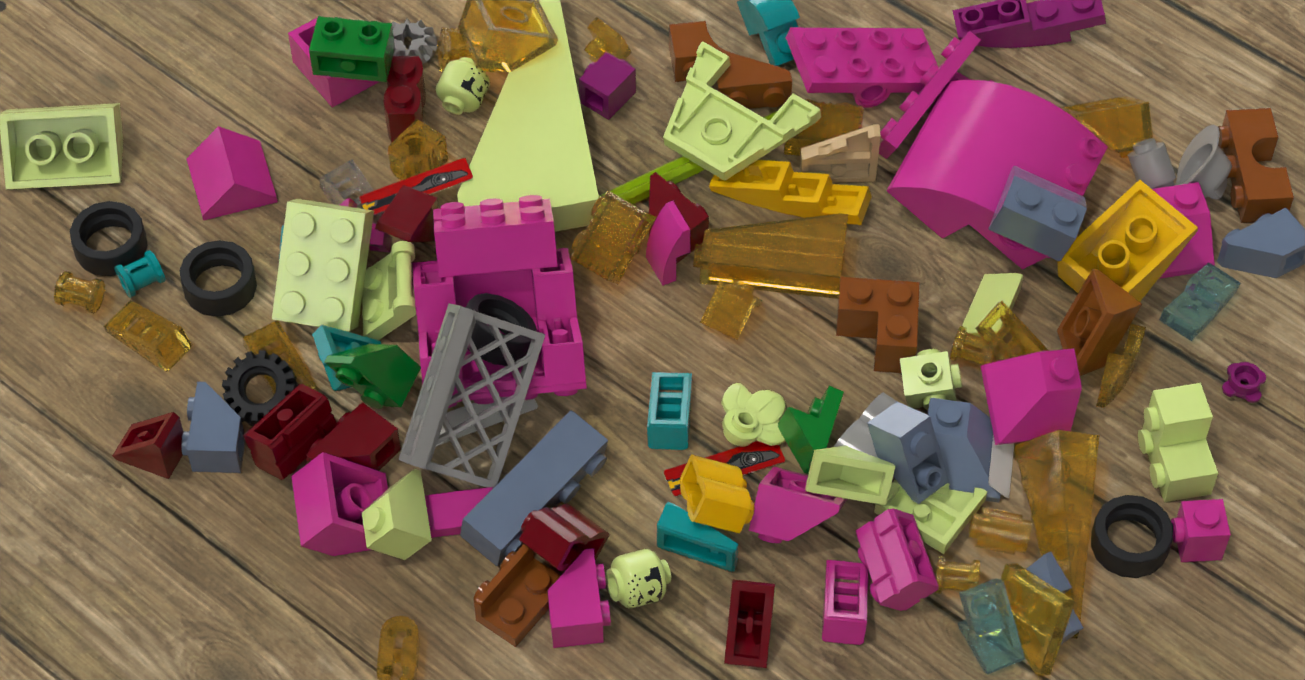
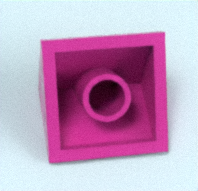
[187,126,278,221]

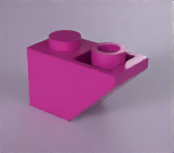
[548,549,611,648]

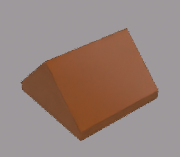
[1057,269,1142,376]

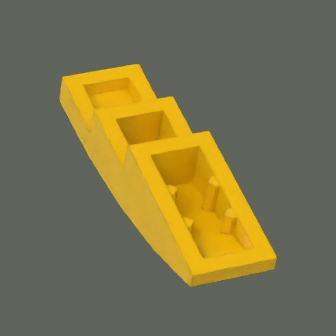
[709,160,872,225]

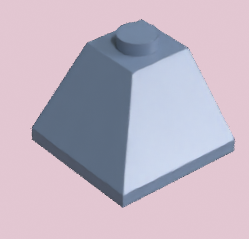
[927,398,1000,503]

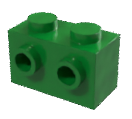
[309,16,395,82]

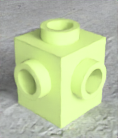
[900,349,962,410]

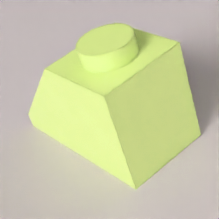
[362,469,432,560]

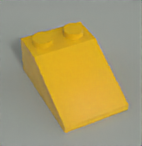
[1057,180,1198,302]

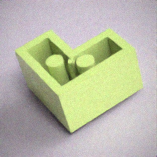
[1138,383,1218,502]

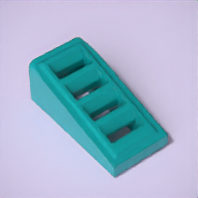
[647,372,692,450]
[657,502,738,572]

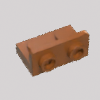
[474,544,561,647]

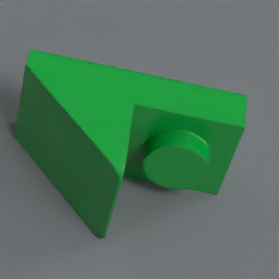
[778,386,844,474]

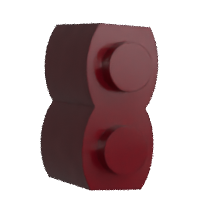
[383,56,426,142]
[519,504,610,571]

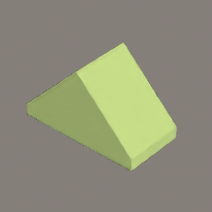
[805,446,895,505]

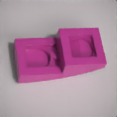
[646,201,690,286]

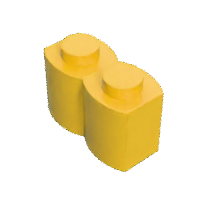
[680,454,754,534]

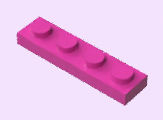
[879,30,981,159]

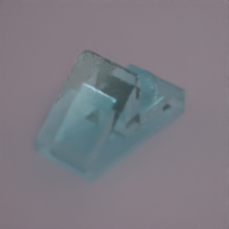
[958,578,1025,675]

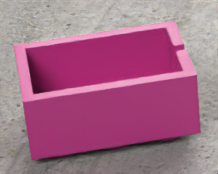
[433,195,558,278]

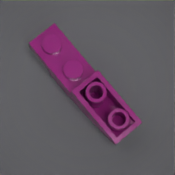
[952,0,1106,48]

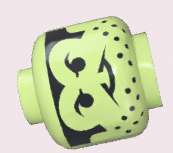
[436,57,490,115]
[606,549,671,609]

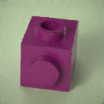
[579,52,636,120]

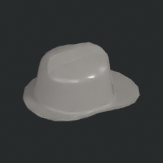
[1175,124,1232,200]

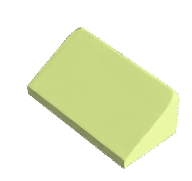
[958,273,1023,349]

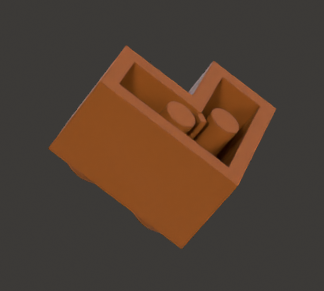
[836,277,920,373]

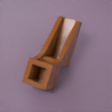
[669,21,792,109]

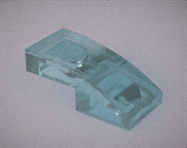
[1159,262,1241,341]

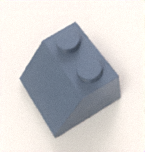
[988,166,1087,261]

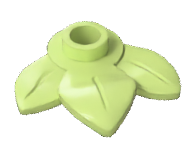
[721,383,785,446]

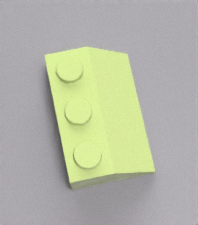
[0,103,123,190]

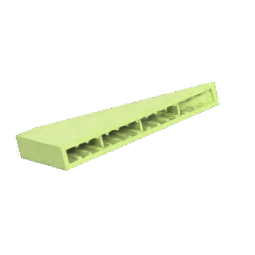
[457,0,603,232]

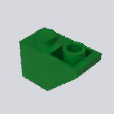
[324,344,421,409]

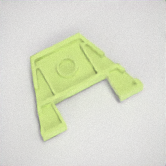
[663,41,821,181]

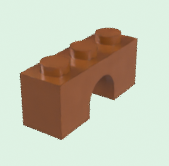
[1218,108,1294,223]

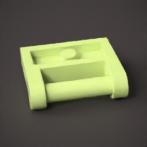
[362,241,416,340]

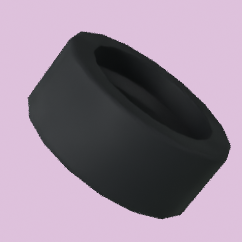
[70,201,148,277]
[179,240,257,317]
[465,293,537,366]
[1091,495,1173,578]

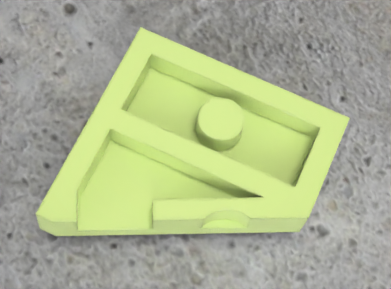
[874,479,988,554]

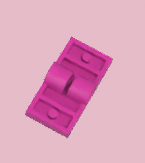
[786,27,938,108]

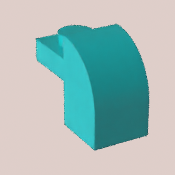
[737,0,800,66]

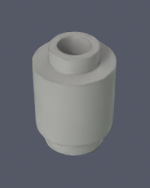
[1128,138,1176,189]

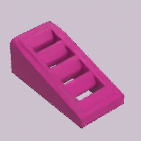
[822,560,868,645]

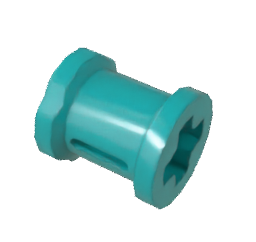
[114,250,166,298]

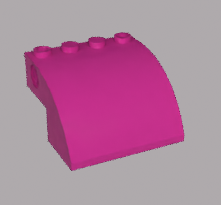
[886,80,1108,270]
[412,248,587,408]

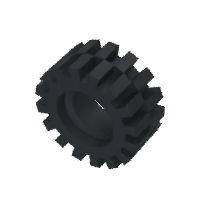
[222,350,299,426]

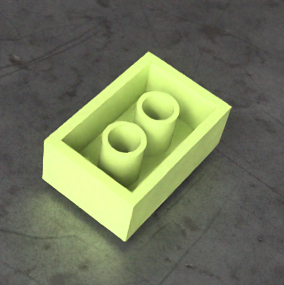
[272,199,374,332]

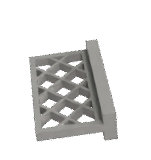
[398,303,546,488]

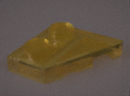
[993,563,1075,676]

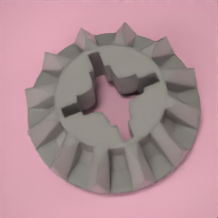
[392,18,437,64]

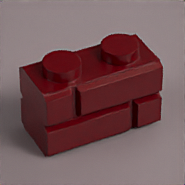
[243,383,337,480]

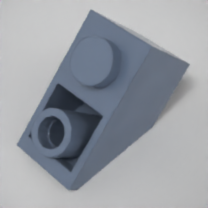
[1217,208,1305,278]
[182,382,245,473]
[867,401,948,504]

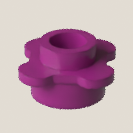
[1222,362,1266,403]

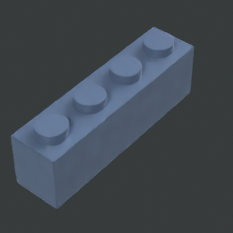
[460,410,608,567]

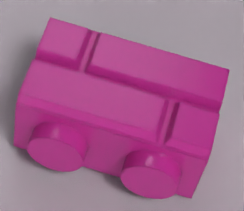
[856,508,939,611]

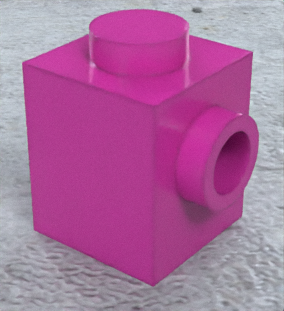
[1171,499,1231,562]

